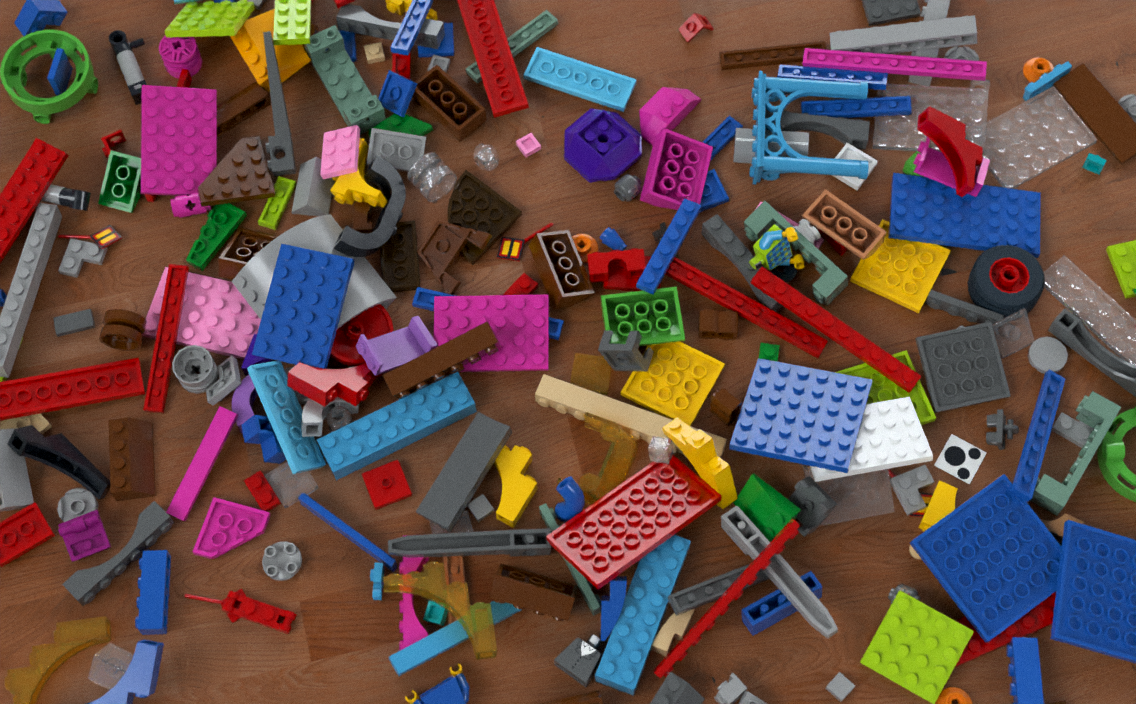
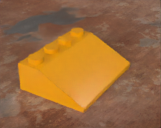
[230,9,311,92]

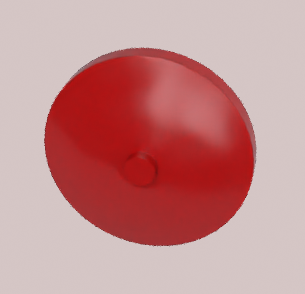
[330,304,394,366]

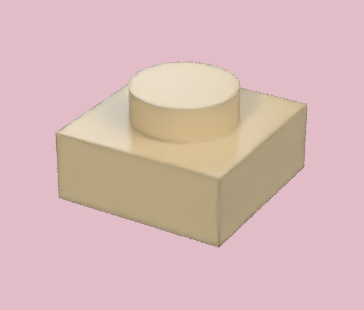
[364,42,385,64]

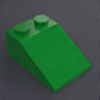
[98,150,141,213]
[733,473,801,542]

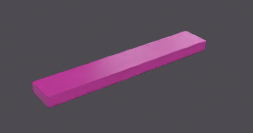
[166,406,238,521]

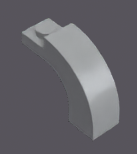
[301,397,359,437]

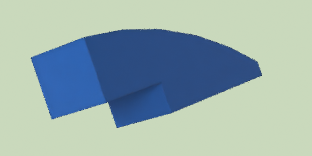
[601,576,627,641]

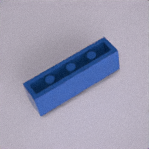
[135,550,171,635]
[742,571,822,636]
[1006,637,1044,704]

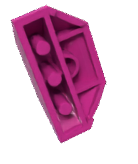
[639,87,701,146]

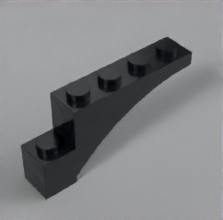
[7,425,110,500]

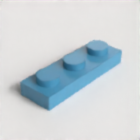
[1023,61,1072,103]

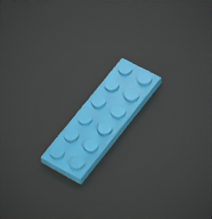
[523,47,636,112]
[247,361,326,475]

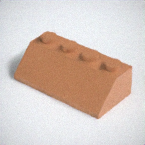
[802,189,886,260]

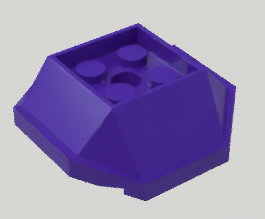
[564,108,642,183]

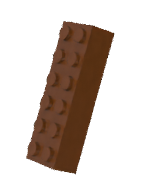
[383,322,501,399]

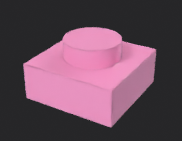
[516,133,541,158]

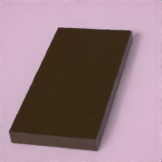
[380,221,421,292]

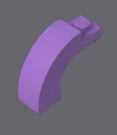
[232,375,258,433]

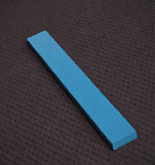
[389,601,522,676]

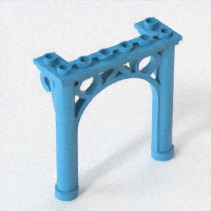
[749,71,869,184]

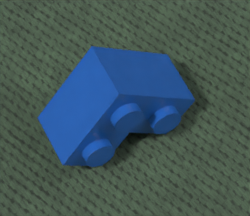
[14,0,68,36]
[241,415,286,464]

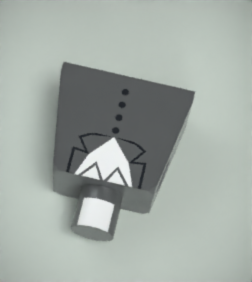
[554,634,602,688]

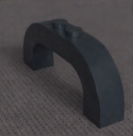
[334,155,406,257]

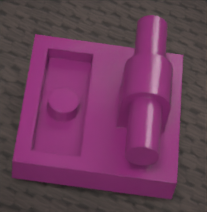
[58,510,111,562]

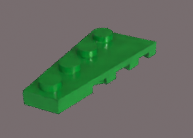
[186,203,247,271]

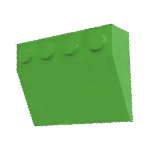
[601,287,685,346]

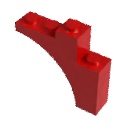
[917,106,983,197]
[287,362,384,407]

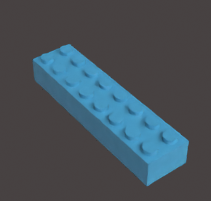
[317,372,476,480]
[595,535,691,696]

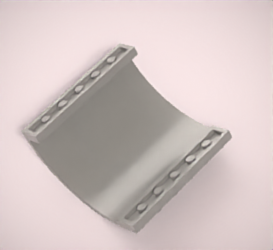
[231,214,397,329]

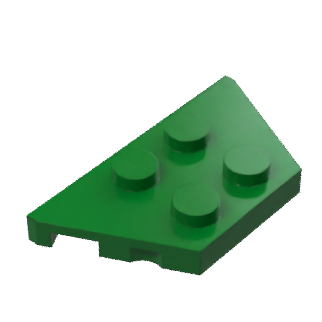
[369,113,433,136]

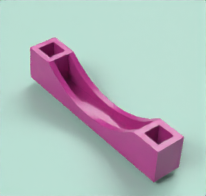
[399,535,429,651]

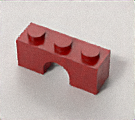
[587,248,646,283]

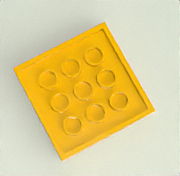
[850,219,951,313]
[621,341,725,426]

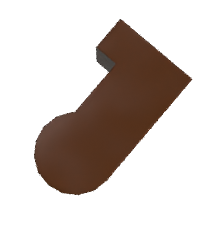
[353,202,374,234]

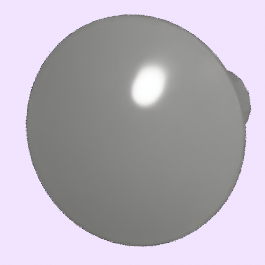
[262,541,302,581]

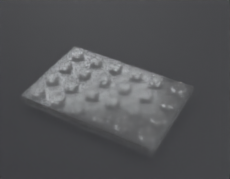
[873,84,989,155]
[965,86,1097,190]

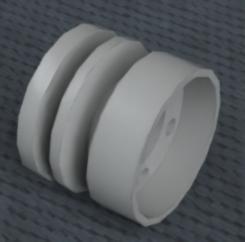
[172,345,219,394]

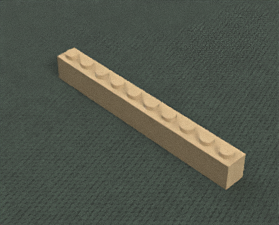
[535,374,727,458]

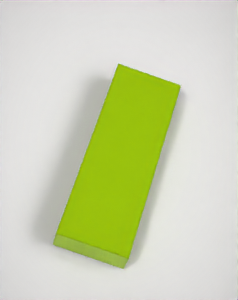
[258,176,296,230]

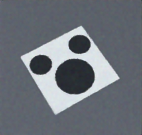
[934,434,987,484]

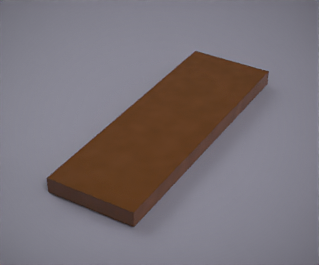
[1053,63,1136,165]

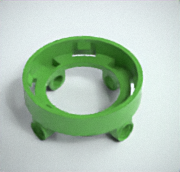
[0,30,98,124]
[1097,406,1136,502]

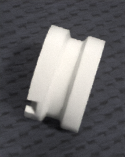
[794,219,821,245]

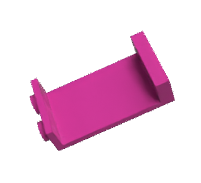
[913,137,990,197]

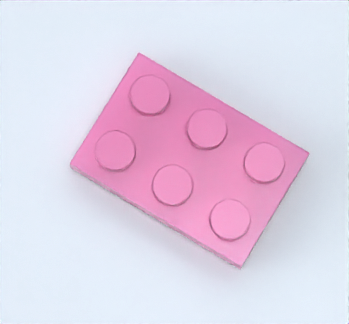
[320,125,360,179]

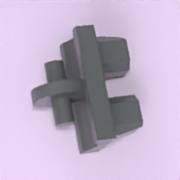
[986,409,1019,450]

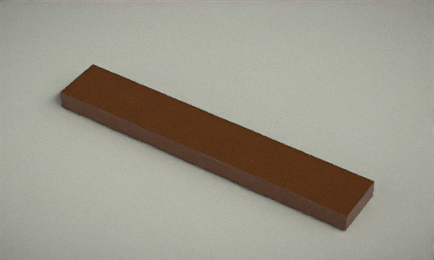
[719,41,827,70]

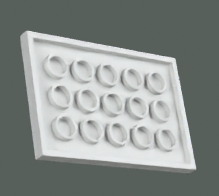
[810,397,933,482]

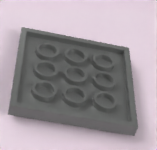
[915,322,1011,413]

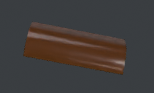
[217,82,270,137]

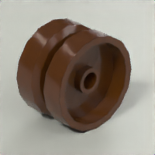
[99,309,147,351]

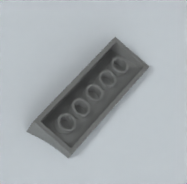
[416,412,513,533]

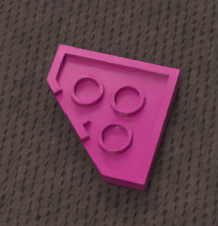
[192,497,271,559]

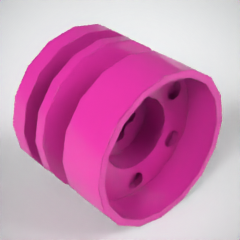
[159,35,202,78]

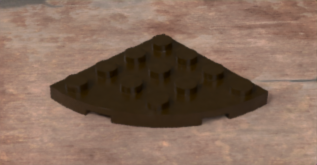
[448,170,522,265]

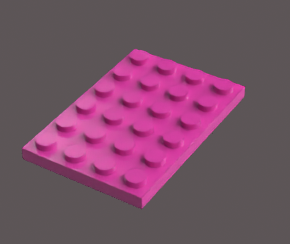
[141,85,217,196]
[434,294,549,372]

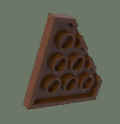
[198,136,275,207]

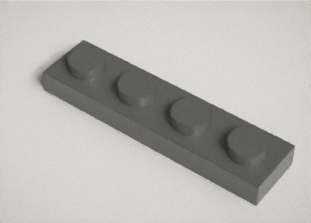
[925,290,1004,330]

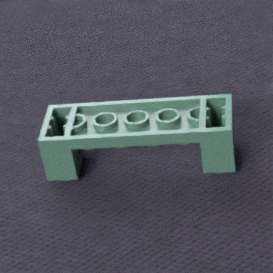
[304,25,386,135]
[744,201,848,306]
[1030,391,1121,516]

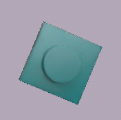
[1082,153,1106,175]
[423,600,450,626]

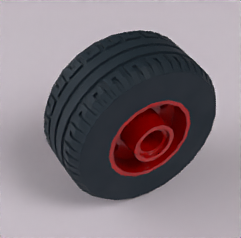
[968,245,1045,320]

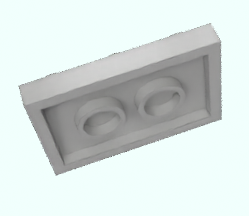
[366,128,426,174]

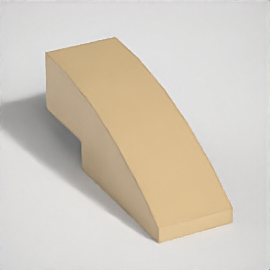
[651,609,695,656]

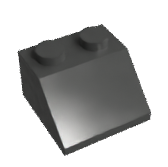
[650,672,705,704]

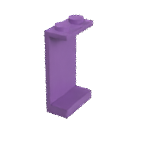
[356,316,438,376]

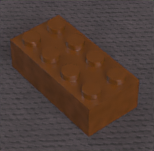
[412,65,487,142]

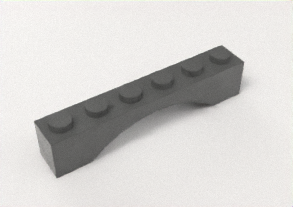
[336,4,445,49]
[765,109,870,150]
[701,214,784,312]
[1048,308,1136,397]
[62,501,174,606]

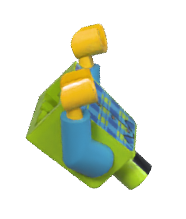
[749,224,804,270]

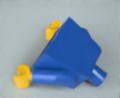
[405,664,469,704]

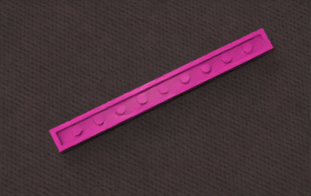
[803,48,987,81]

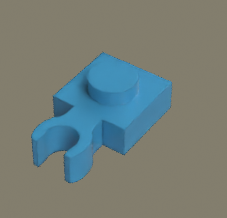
[370,563,385,600]

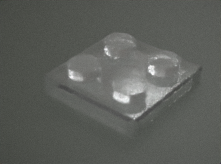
[264,462,319,509]

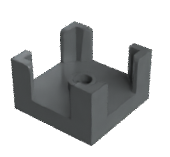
[598,330,654,372]
[788,476,838,537]

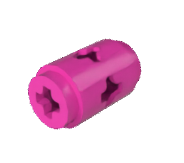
[170,192,211,218]

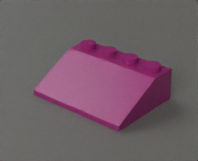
[640,128,713,210]

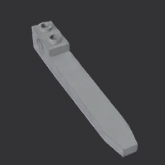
[721,506,838,639]

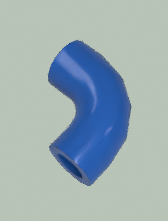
[555,476,585,522]

